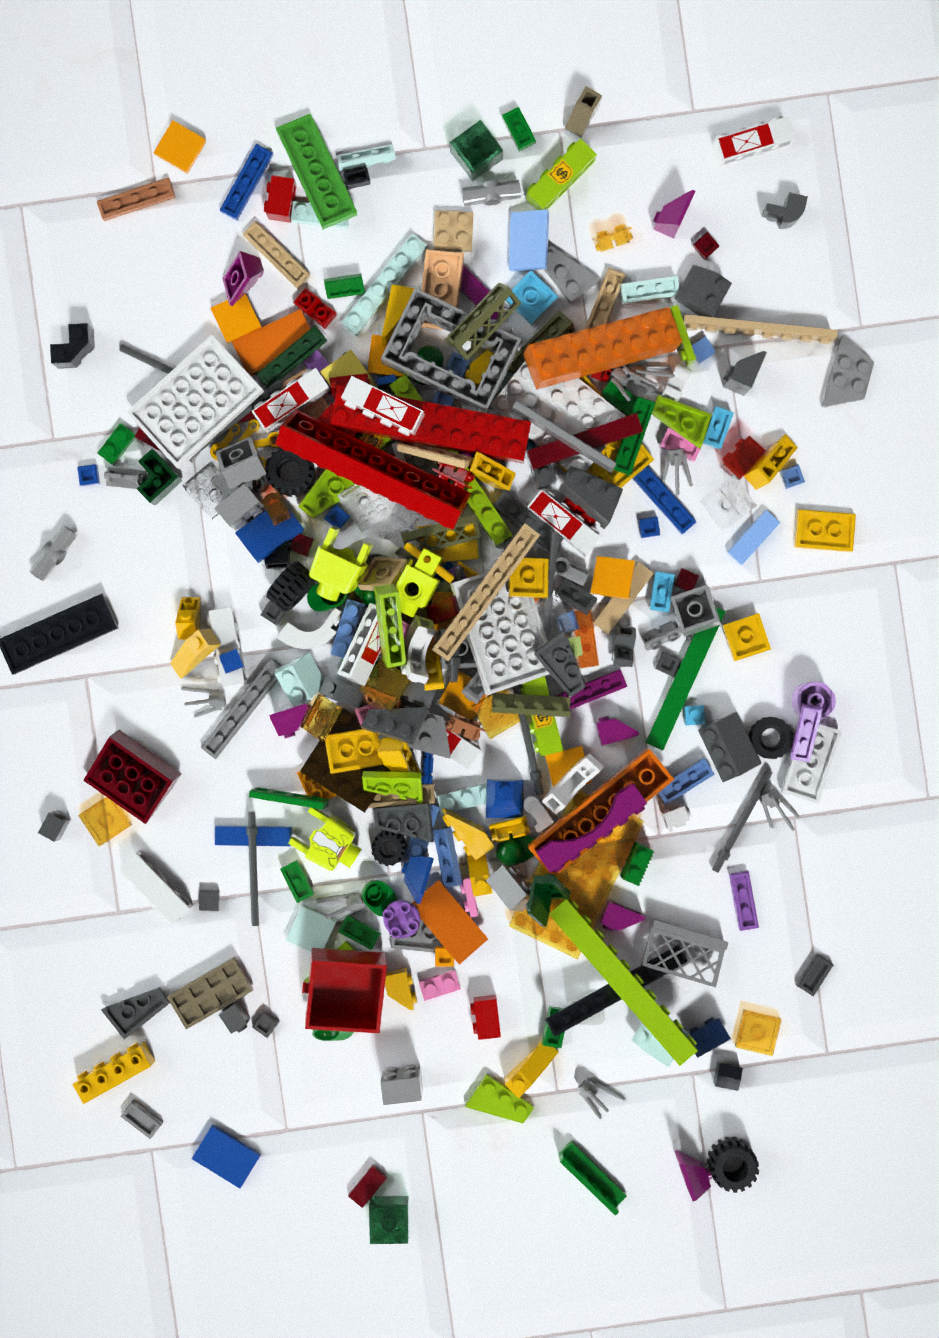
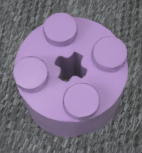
[791,682,836,720]

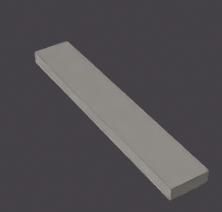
[513,401,616,473]
[200,657,282,760]

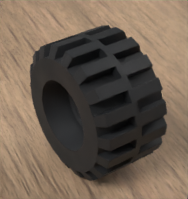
[265,447,316,497]
[266,561,315,612]
[707,1137,759,1193]

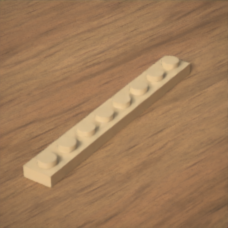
[683,314,838,344]
[432,523,540,661]

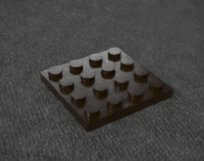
[300,707,391,813]

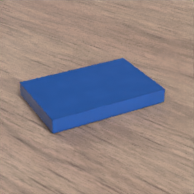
[235,500,304,563]
[191,1124,261,1189]

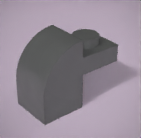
[762,192,808,229]
[611,625,636,667]
[319,675,365,708]

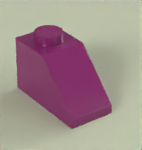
[595,715,639,746]
[599,899,645,932]

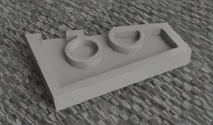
[543,246,601,304]

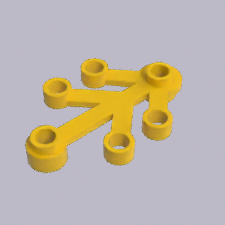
[210,419,279,468]

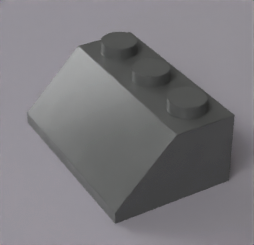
[698,711,762,782]

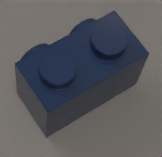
[687,1016,732,1058]

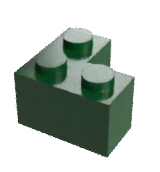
[137,449,183,506]

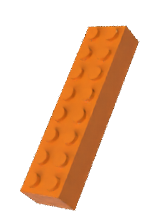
[523,307,682,390]
[527,748,675,876]

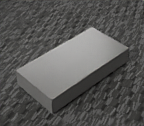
[120,1099,164,1140]

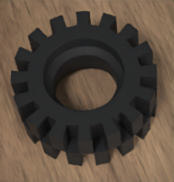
[371,831,406,866]

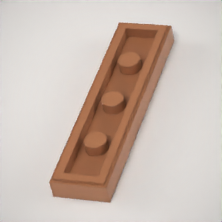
[96,177,176,221]

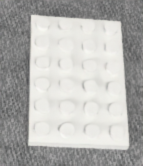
[126,335,264,469]
[490,361,626,472]
[450,572,550,695]

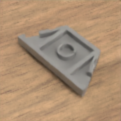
[821,335,874,408]
[378,706,451,759]

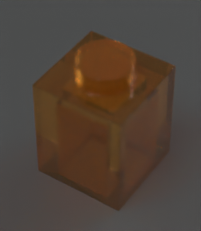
[261,492,291,526]

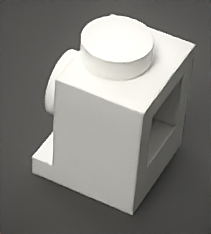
[660,804,692,832]

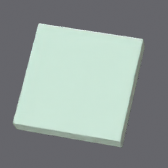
[285,905,337,952]

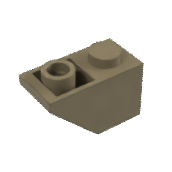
[565,86,603,138]

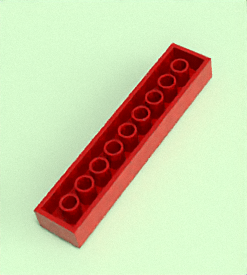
[330,385,531,464]
[275,409,471,530]

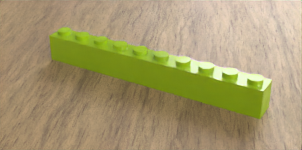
[389,375,512,547]
[549,899,698,1066]

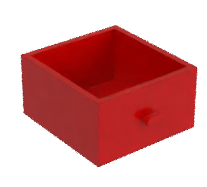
[302,948,387,1034]

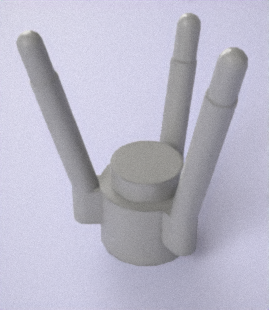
[629,364,675,395]
[609,366,658,401]
[661,449,693,496]
[181,687,226,718]
[760,788,799,831]
[316,891,365,925]
[578,1078,625,1120]

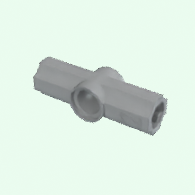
[462,180,521,206]
[29,525,78,581]
[533,547,590,586]

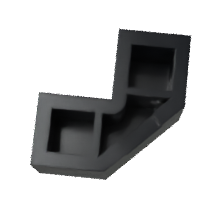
[50,323,95,369]

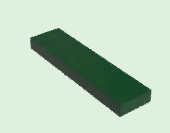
[256,325,328,388]

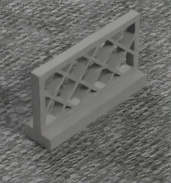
[641,920,729,988]

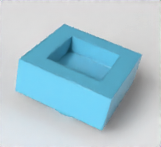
[684,705,705,726]

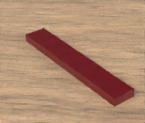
[526,413,643,470]

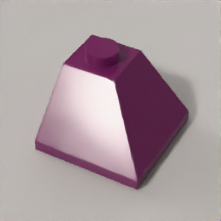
[652,189,696,239]
[222,251,264,306]
[269,703,312,739]
[674,1150,712,1202]

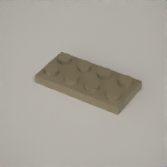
[167,956,254,1030]

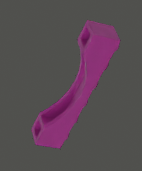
[536,783,647,873]

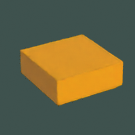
[435,946,454,967]

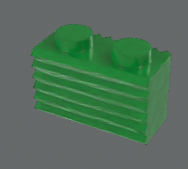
[620,841,654,886]

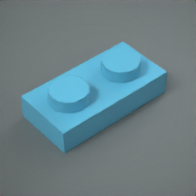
[703,406,734,450]
[649,572,675,613]

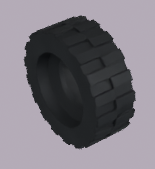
[748,717,794,759]

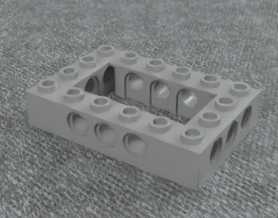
[381,288,521,413]

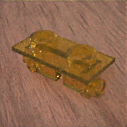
[591,224,633,252]

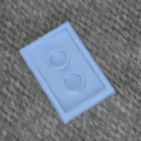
[509,209,549,272]

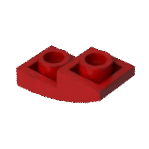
[293,288,337,329]

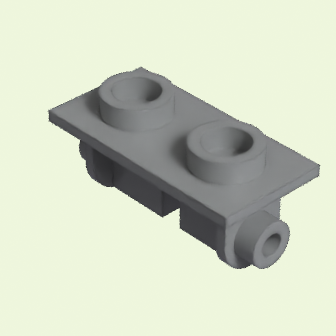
[104,467,146,489]
[641,620,682,651]

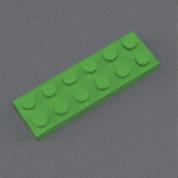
[275,113,358,230]

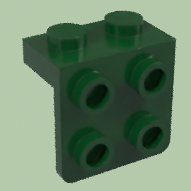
[526,874,571,927]

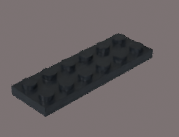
[0,593,119,675]

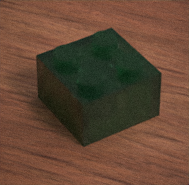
[449,120,503,182]
[369,1196,409,1244]

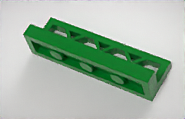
[558,1140,627,1216]

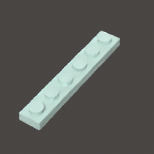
[341,233,428,336]

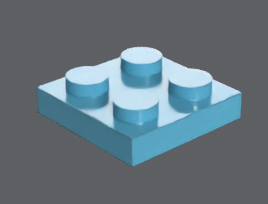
[505,270,558,326]

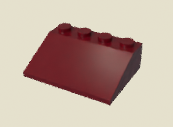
[83,730,182,825]

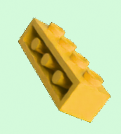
[72,1041,155,1105]

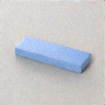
[727,510,781,565]

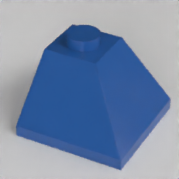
[486,779,524,818]
[401,857,434,904]

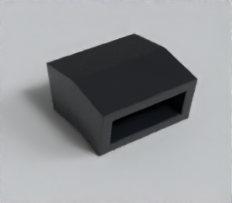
[344,168,371,190]
[264,543,290,569]
[713,1062,743,1091]

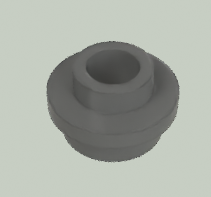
[250,475,269,493]

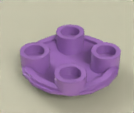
[383,900,421,938]

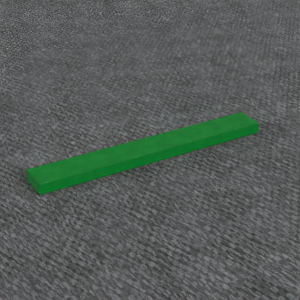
[645,607,726,751]

